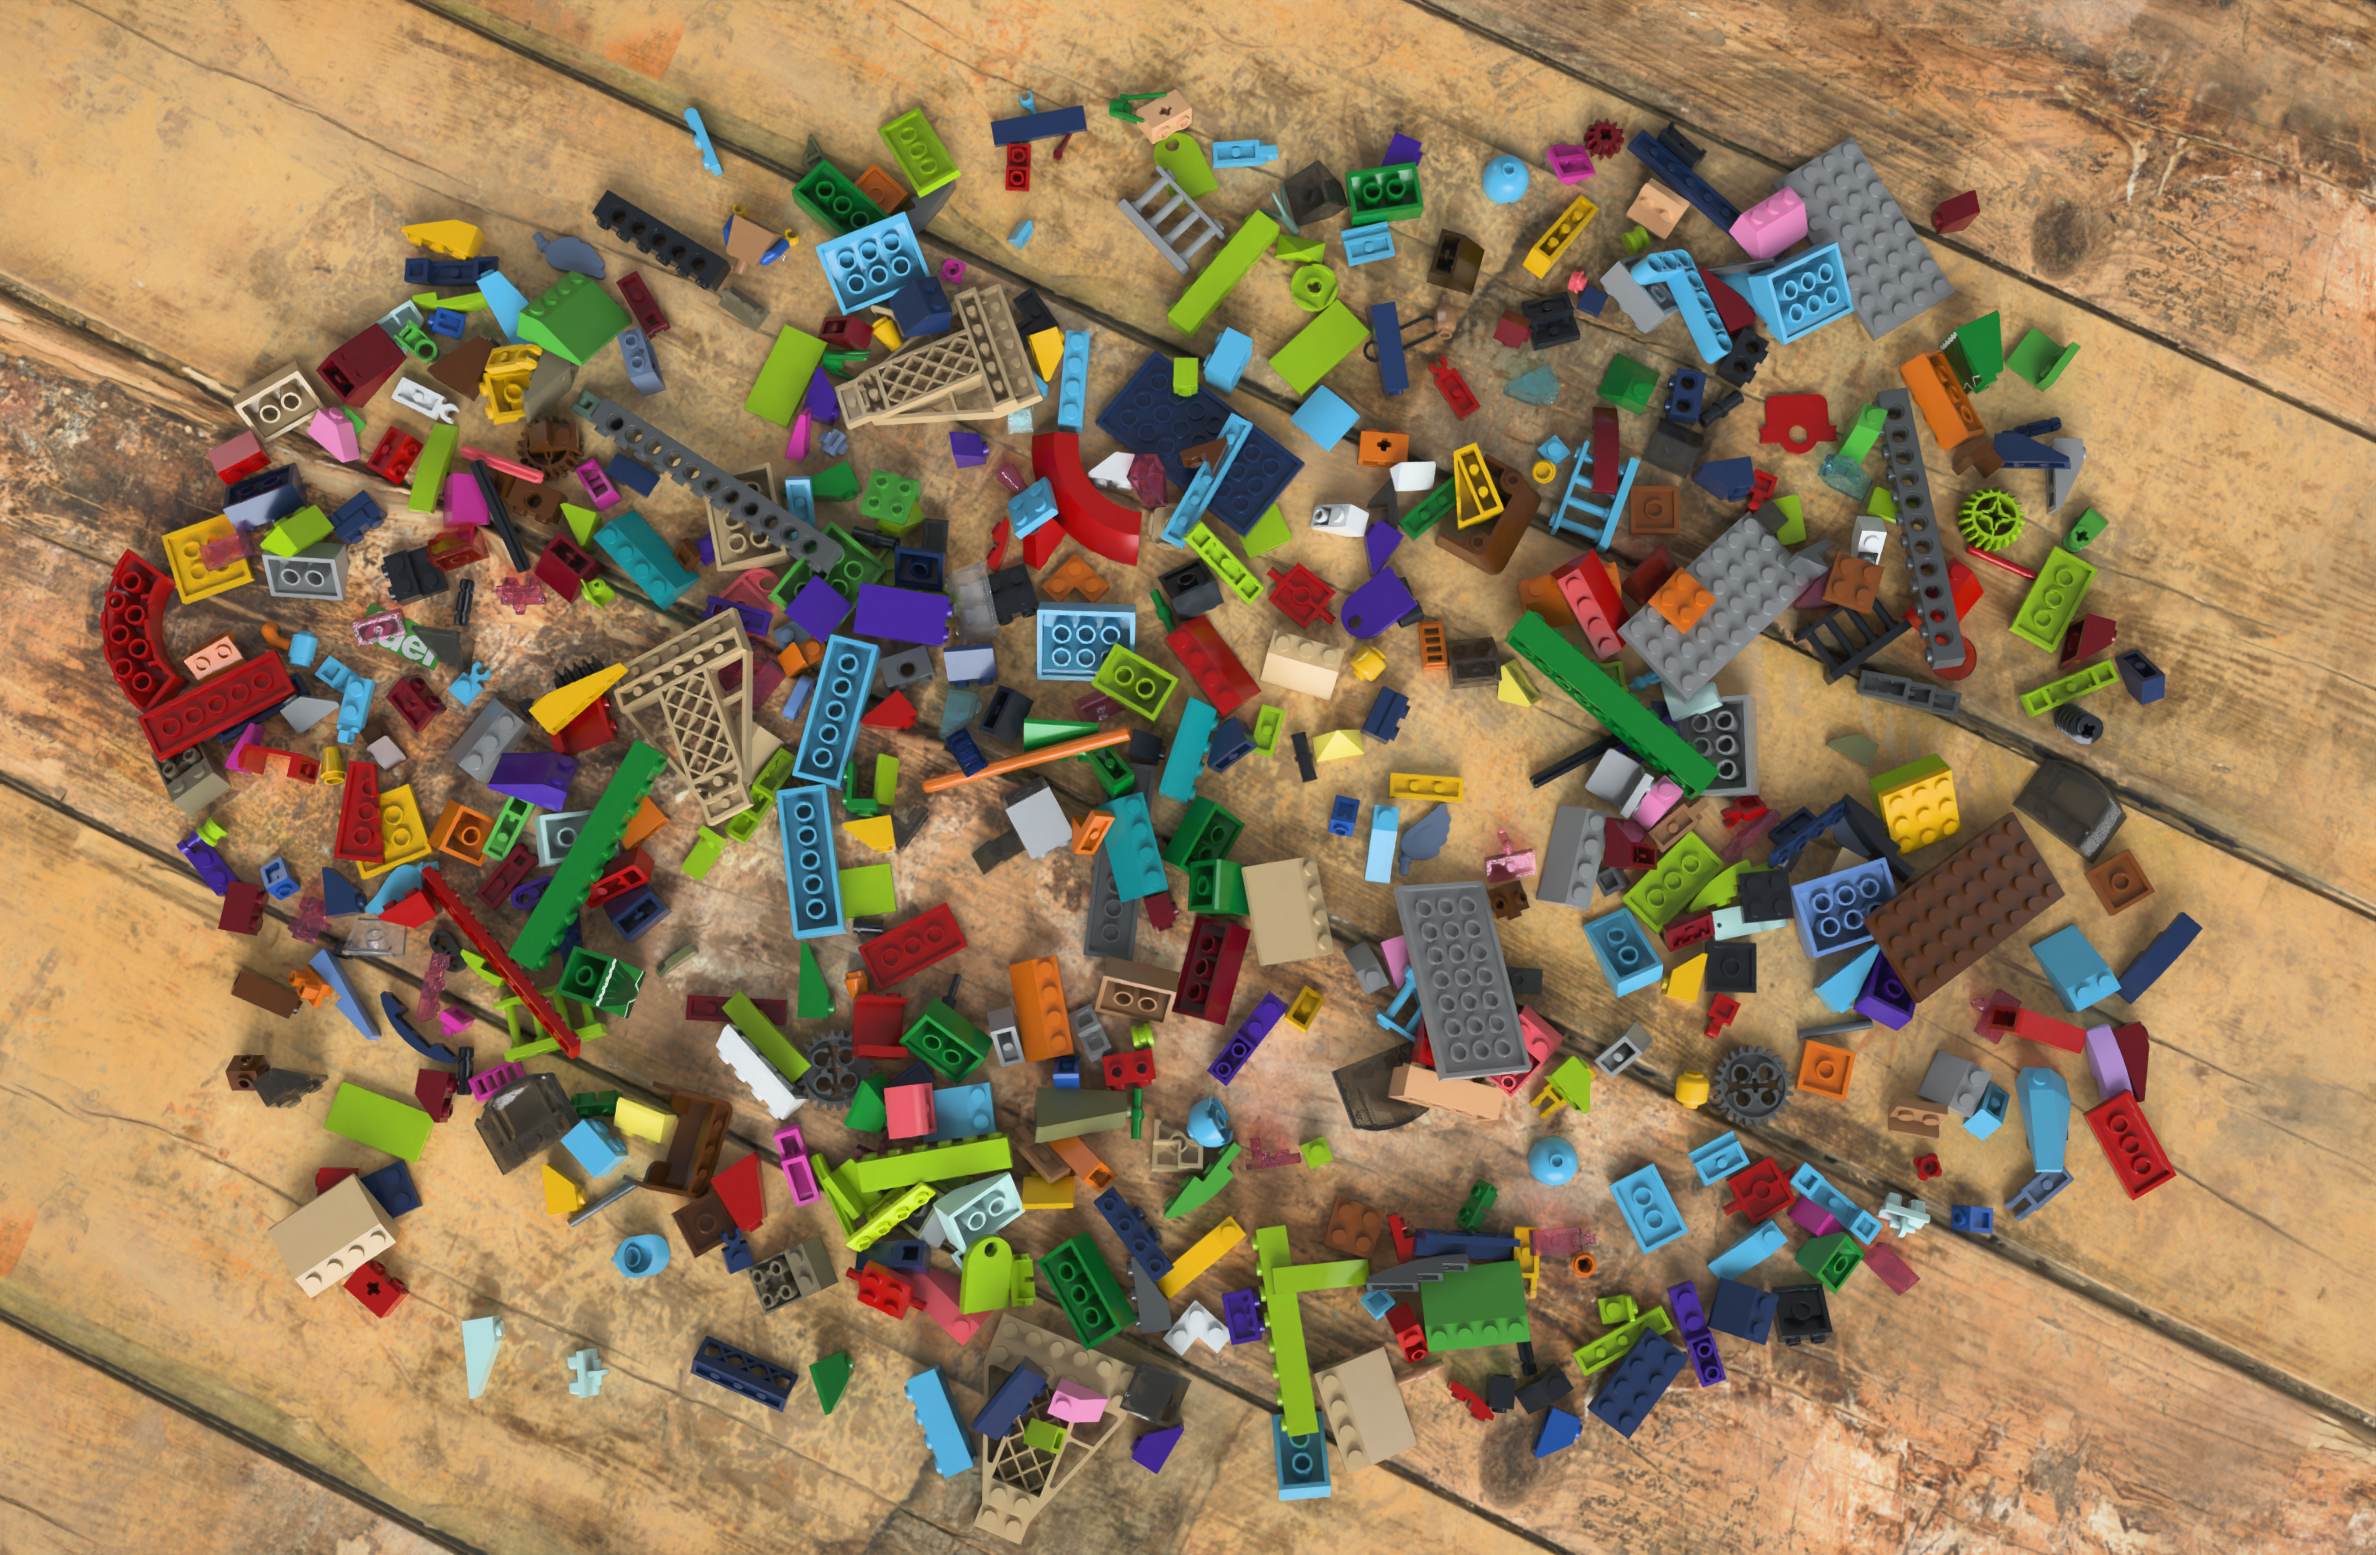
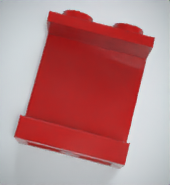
[549,694,619,756]
[238,743,321,785]
[851,991,909,1061]

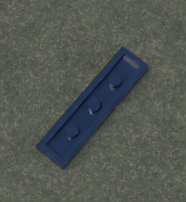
[991,105,1088,147]
[216,672,311,745]

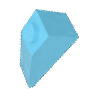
[1365,805,1399,884]
[1812,944,1880,1013]
[1707,1219,1788,1280]

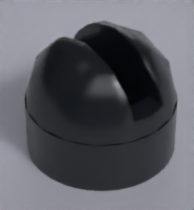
[517,698,535,719]
[332,940,355,960]

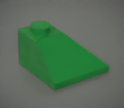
[1597,353,1660,415]
[843,1071,891,1133]
[1794,1232,1865,1294]
[809,1349,855,1416]

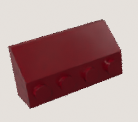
[1171,916,1251,1026]

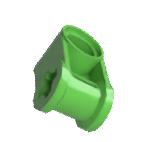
[392,318,440,364]
[2062,506,2109,553]

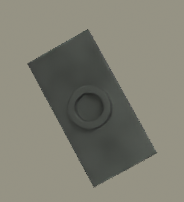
[922,518,949,553]
[1506,967,1543,994]

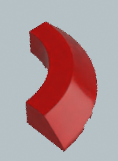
[1031,432,1142,566]
[100,548,189,714]

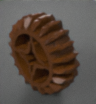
[517,416,584,481]

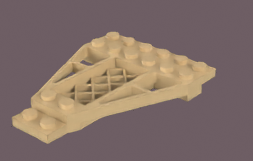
[834,283,1043,430]
[614,607,754,826]
[973,1312,1145,1545]

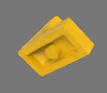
[1284,985,1326,1034]

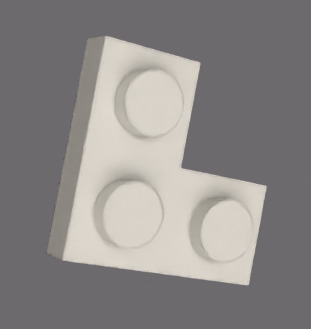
[1162,1299,1230,1356]

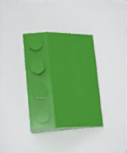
[517,270,632,366]
[767,521,888,642]
[1420,1259,1531,1352]

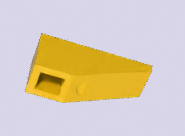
[401,219,485,261]

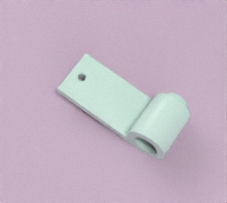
[1711,906,1788,942]

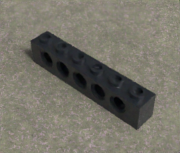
[592,189,731,292]

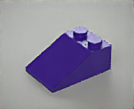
[487,752,580,813]
[1853,949,1916,1031]

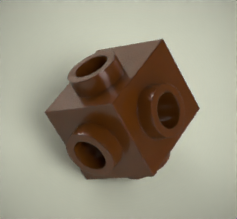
[1487,880,1530,920]
[225,1054,271,1091]

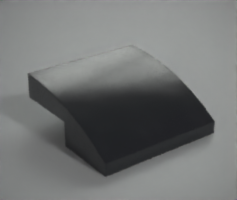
[1521,291,1581,351]

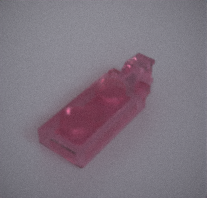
[1720,809,1782,863]
[415,952,451,1023]
[1529,1227,1596,1256]

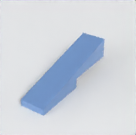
[309,948,381,1041]

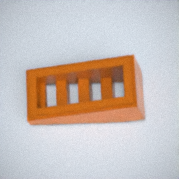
[1418,621,1448,671]

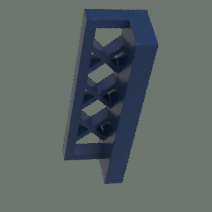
[1412,1228,1521,1261]
[690,1336,799,1413]

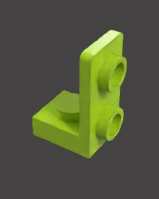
[681,825,729,881]

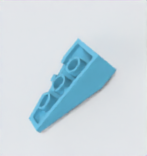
[2015,1067,2071,1172]

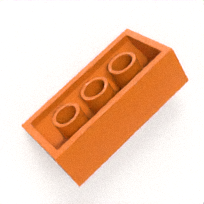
[1899,350,1987,451]
[1517,562,1621,628]
[1009,955,1075,1063]

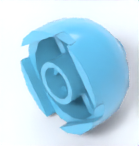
[1482,154,1529,204]
[1187,1096,1233,1148]
[1527,1135,1578,1186]

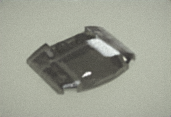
[2012,758,2127,864]
[1331,1041,1433,1131]
[474,1072,581,1175]

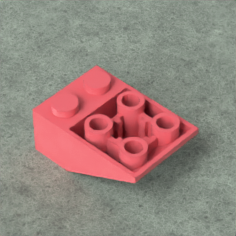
[1487,1005,1564,1097]

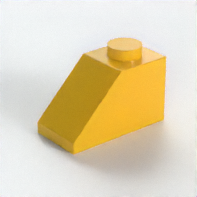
[1026,327,1065,382]
[842,815,898,853]
[1660,953,1708,1003]
[541,1164,587,1216]

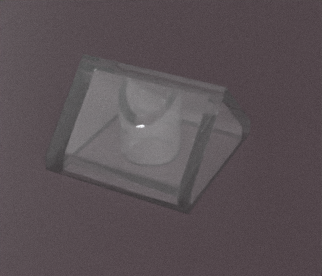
[342,918,407,958]

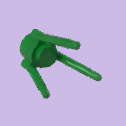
[1109,92,1167,124]
[822,349,871,381]

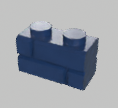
[327,489,387,545]
[1360,686,1411,745]

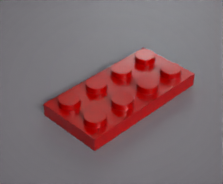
[857,902,969,992]
[2083,1089,2177,1201]

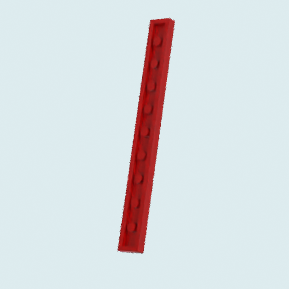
[421,865,581,1060]

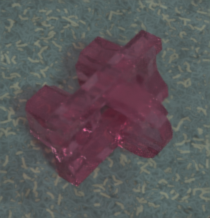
[495,577,546,615]
[288,896,332,944]

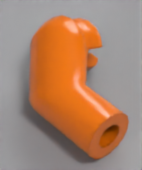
[261,621,292,651]

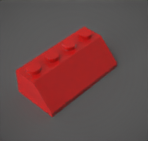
[1550,548,1631,661]
[1165,615,1262,720]

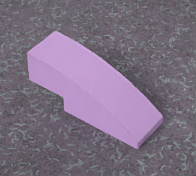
[2085,1023,2134,1102]

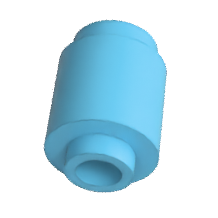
[288,630,318,668]

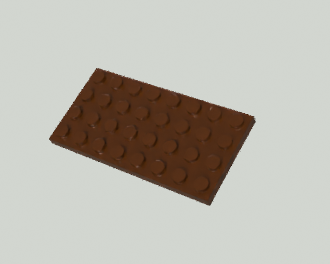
[1862,812,2065,1003]

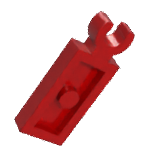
[1428,356,1481,421]

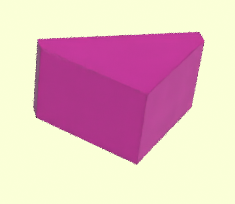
[1787,1195,1844,1238]

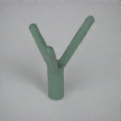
[1259,185,1301,236]

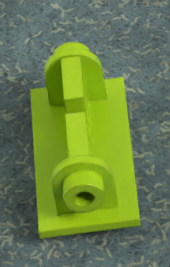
[581,578,615,611]
[1010,1252,1037,1307]

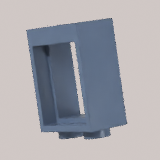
[617,327,666,397]

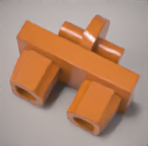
[287,964,334,1007]

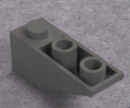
[1127,1255,1172,1334]

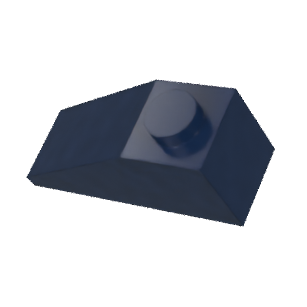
[1993,430,2071,469]

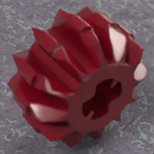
[1583,118,1624,160]

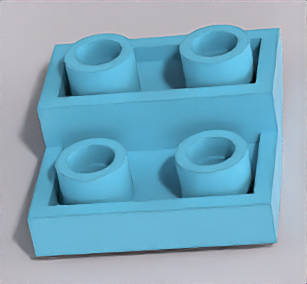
[1290,385,1360,452]

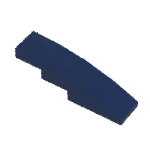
[2116,912,2203,1004]

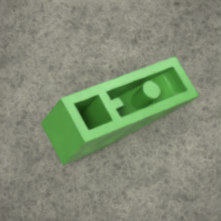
[482,796,537,862]

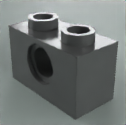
[879,645,936,692]

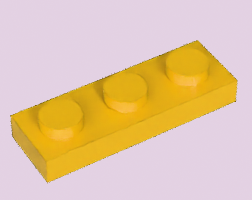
[1388,772,1464,803]

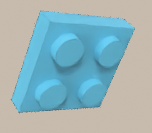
[1007,477,1059,539]

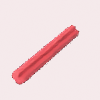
[461,445,544,483]

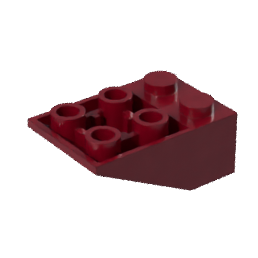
[316,323,407,408]

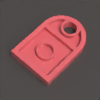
[715,568,780,637]

